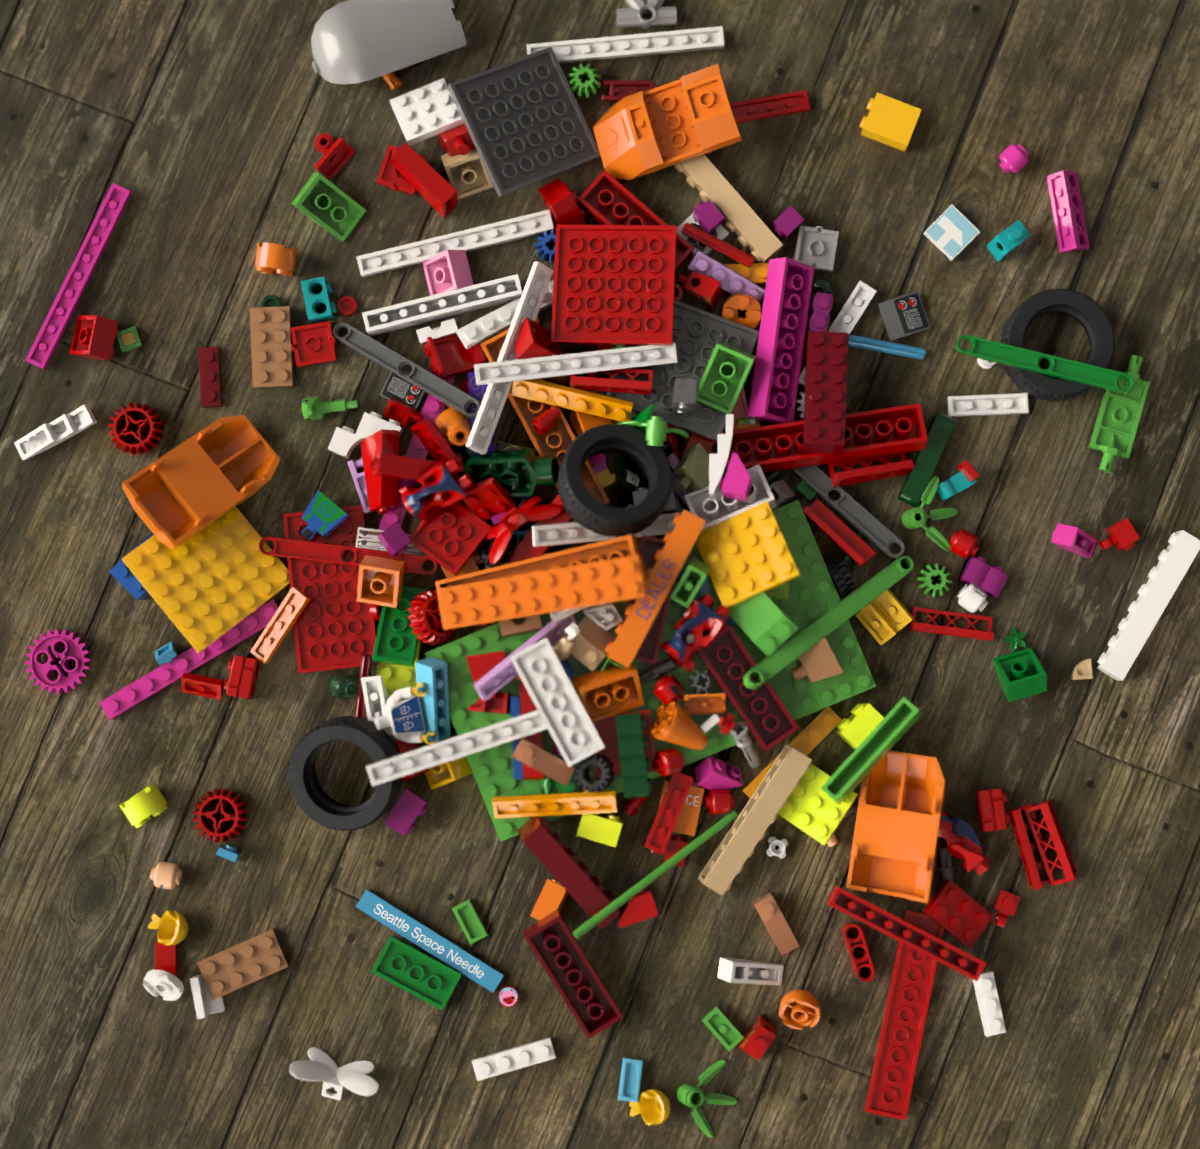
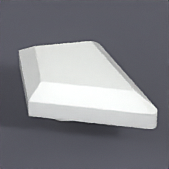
[583,603,623,631]

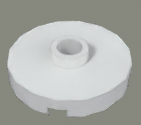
[143,970,184,1001]

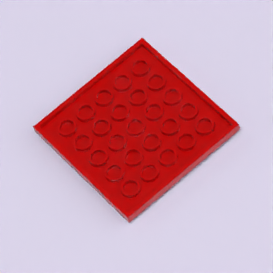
[551,224,677,346]

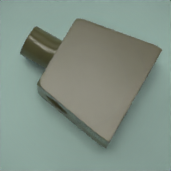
[674,443,709,492]

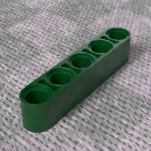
[898,411,956,507]

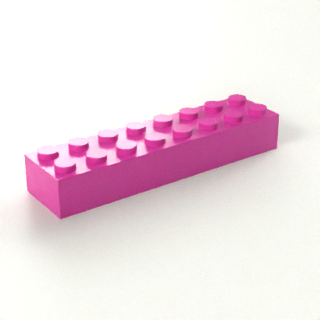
[748,257,814,424]

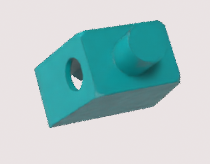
[986,220,1031,262]

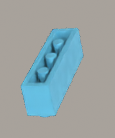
[415,657,451,743]

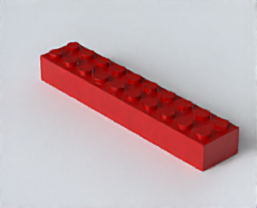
[721,403,928,474]

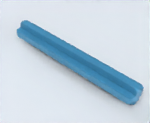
[848,335,926,360]

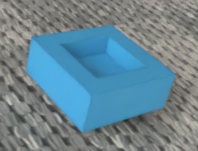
[154,641,177,666]
[216,844,242,862]

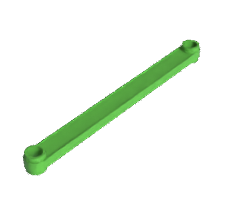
[743,556,914,689]

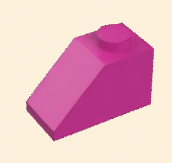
[1051,523,1097,559]

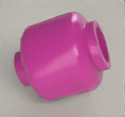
[999,143,1029,174]

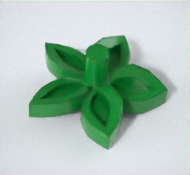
[1003,627,1026,652]

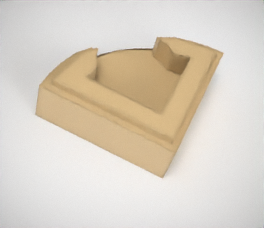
[1071,659,1093,680]

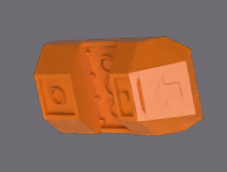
[593,64,742,180]
[122,415,281,550]
[846,751,945,903]

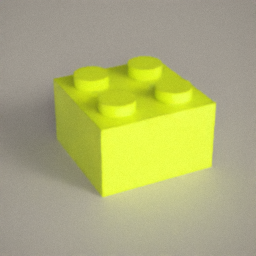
[836,703,884,749]
[576,813,623,847]

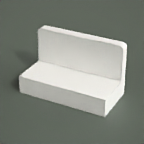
[190,974,225,1019]

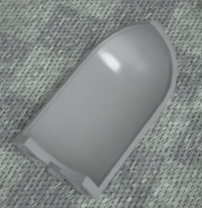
[311,0,467,85]

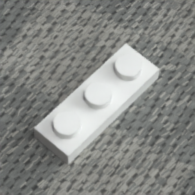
[973,971,1006,1037]

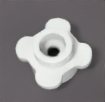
[766,837,788,859]

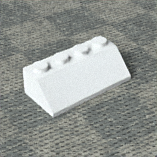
[684,464,777,532]

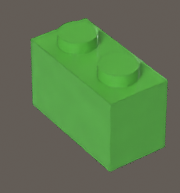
[670,557,711,608]

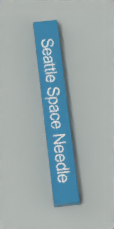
[356,889,504,993]

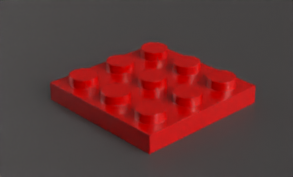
[409,493,492,577]
[592,710,656,778]

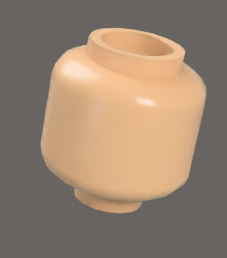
[150,861,182,890]

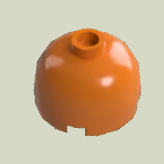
[779,989,820,1030]

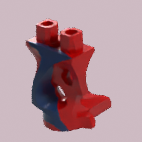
[399,458,473,521]
[660,593,730,673]
[938,811,990,875]

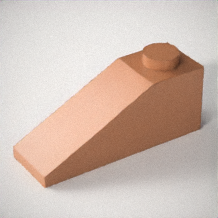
[512,738,576,786]
[752,892,799,956]

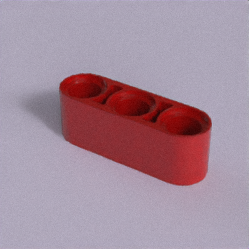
[842,922,875,982]

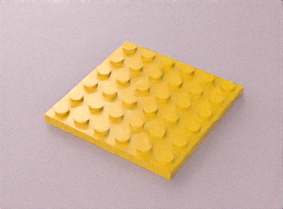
[122,506,290,654]

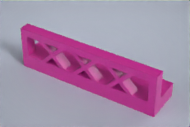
[1047,170,1090,254]

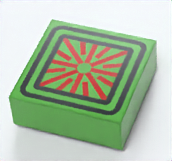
[117,326,143,352]

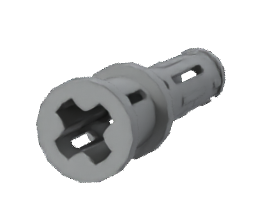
[730,722,761,768]

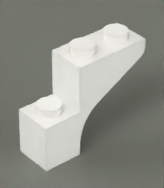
[328,411,404,459]

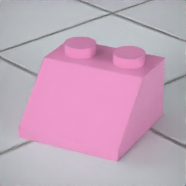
[423,250,474,296]

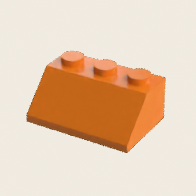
[572,663,644,723]

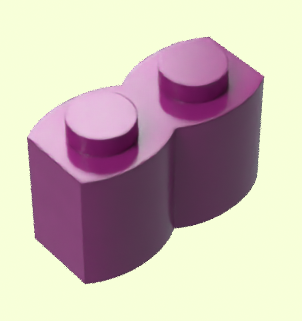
[807,292,833,333]
[959,556,1009,598]

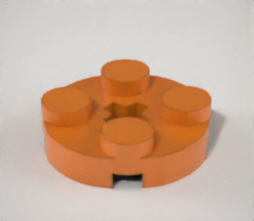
[722,293,762,329]

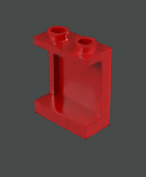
[424,334,486,379]

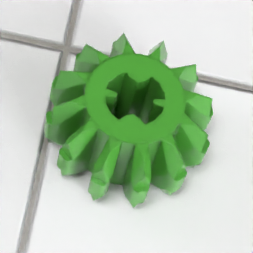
[568,63,601,98]
[917,563,952,598]

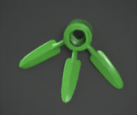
[617,416,689,446]
[902,476,958,551]
[677,1060,738,1138]

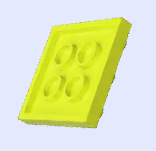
[777,763,858,846]

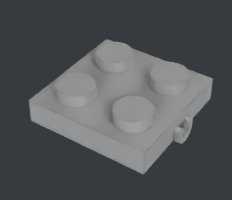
[794,225,839,272]

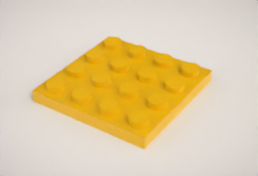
[695,501,800,609]

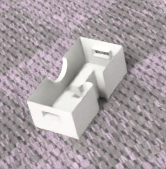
[416,318,458,347]

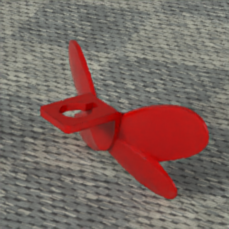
[487,496,563,564]

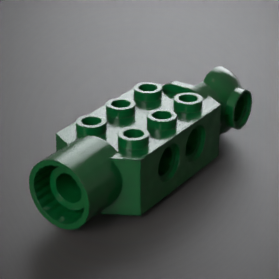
[457,449,559,497]

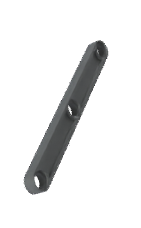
[333,322,481,419]
[790,466,905,558]

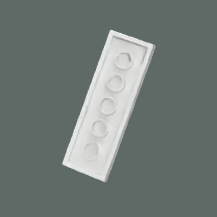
[510,638,605,767]

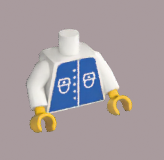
[374,682,436,745]

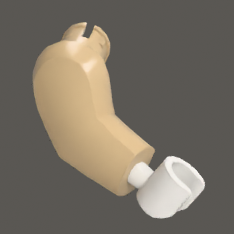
[551,623,580,662]

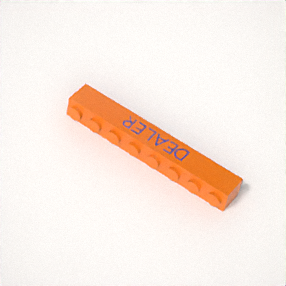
[605,510,706,668]

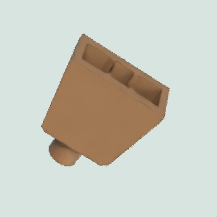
[790,638,843,683]

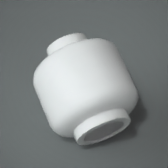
[957,583,988,613]

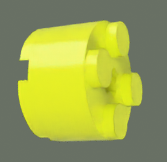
[119,783,168,829]

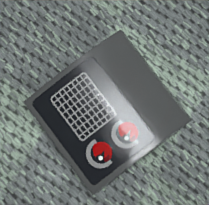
[878,291,931,341]
[379,366,426,410]

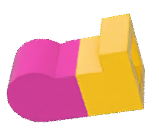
[588,454,620,489]

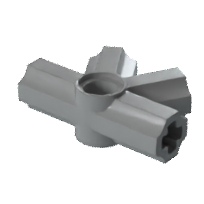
[617,0,677,29]

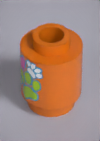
[733,417,761,430]

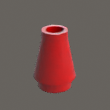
[531,406,561,435]

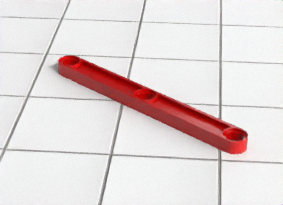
[259,537,438,575]

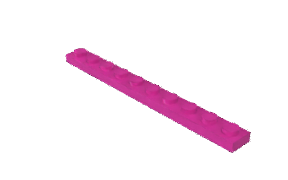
[25,183,132,370]
[378,374,457,531]
[99,599,279,720]

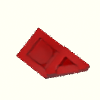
[383,397,423,427]
[468,693,510,714]

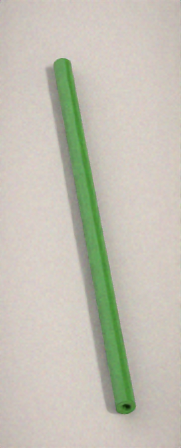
[573,810,738,939]

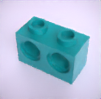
[301,276,337,324]

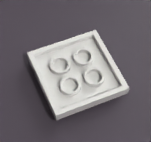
[389,78,464,146]

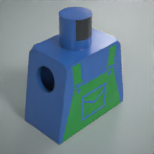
[301,490,350,541]

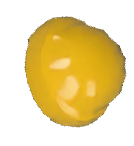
[148,910,189,946]
[629,1089,671,1126]

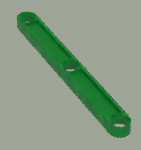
[956,335,1134,393]

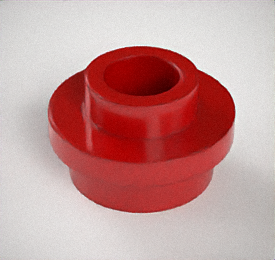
[314,133,334,154]

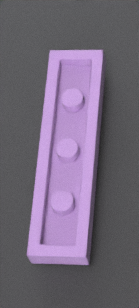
[687,250,765,301]

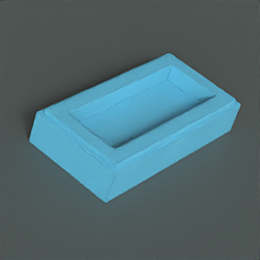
[618,1058,643,1103]

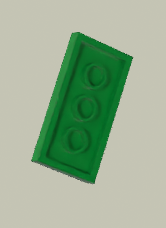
[372,586,427,667]
[371,935,462,1011]

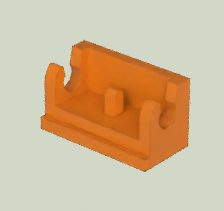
[683,693,726,715]
[530,879,569,920]

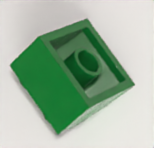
[993,648,1047,702]

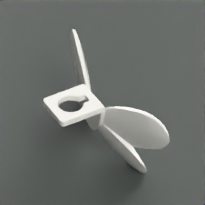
[289,1047,379,1100]

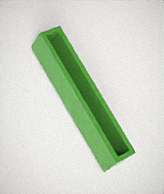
[821,697,922,805]

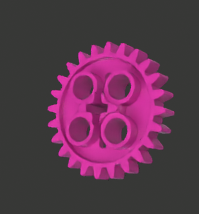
[24,629,92,694]

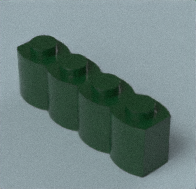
[615,713,653,798]

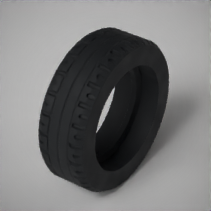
[1000,288,1115,401]
[558,424,673,537]
[288,716,403,831]

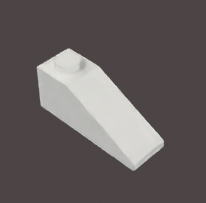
[361,675,391,736]
[717,957,784,986]

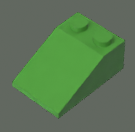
[291,172,366,242]
[696,341,757,414]
[728,592,798,656]

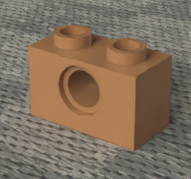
[499,614,543,638]

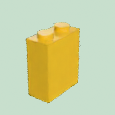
[859,92,922,151]

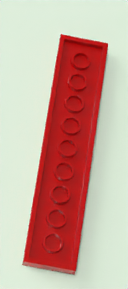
[864,909,944,1121]

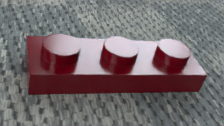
[198,347,222,408]

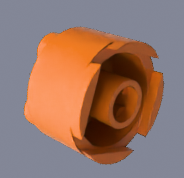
[255,243,298,277]

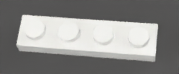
[472,1037,556,1081]

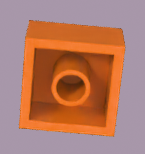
[357,555,405,608]

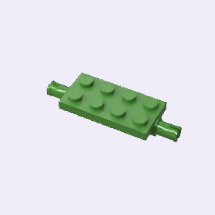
[1088,355,1150,473]

